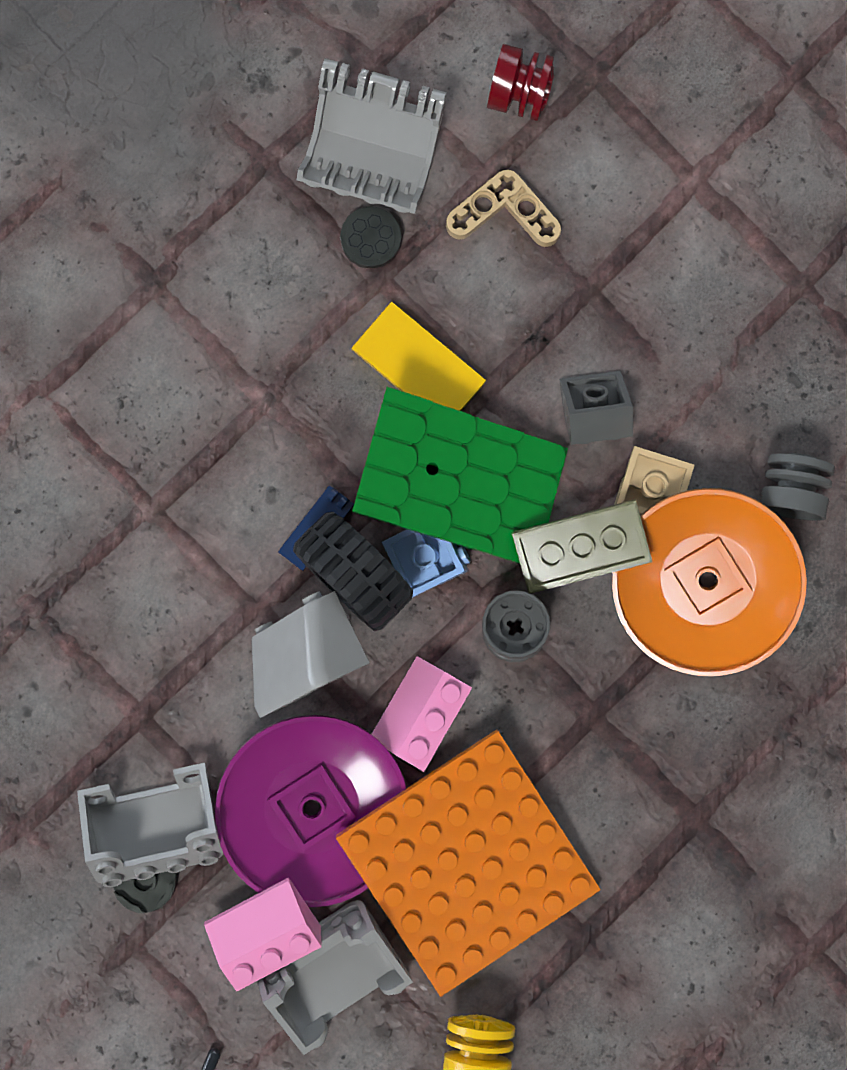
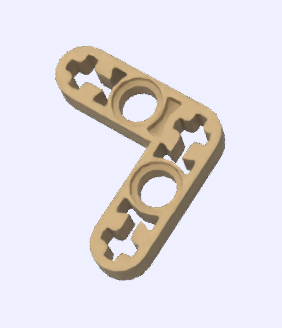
[446,170,561,247]

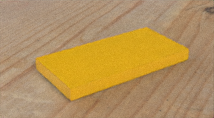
[352,301,486,411]

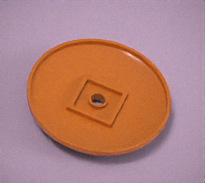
[612,488,807,676]

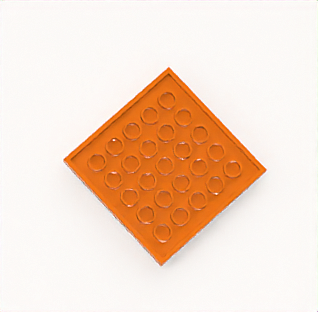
[335,729,601,997]

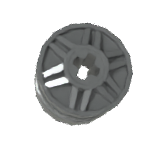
[760,453,835,521]
[482,591,550,662]

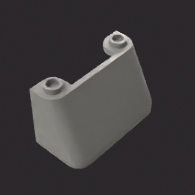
[252,591,369,718]
[257,900,413,1055]

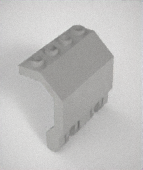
[296,58,447,214]

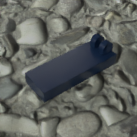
[278,485,354,572]

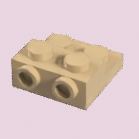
[614,446,695,516]

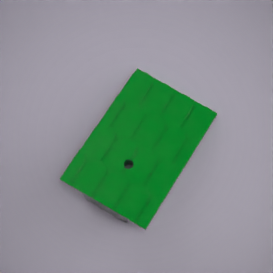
[352,387,568,564]

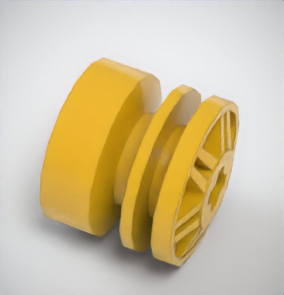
[443,1015,515,1070]

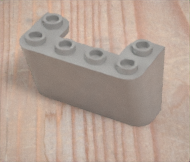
[77,763,223,887]

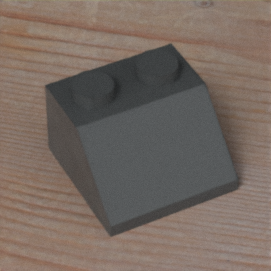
[559,371,633,445]

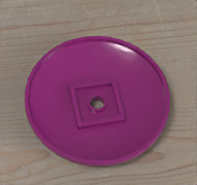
[215,715,406,907]

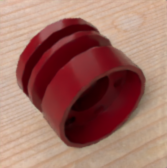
[487,44,554,121]

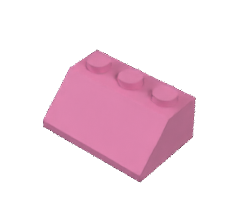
[372,656,472,772]
[204,877,322,992]

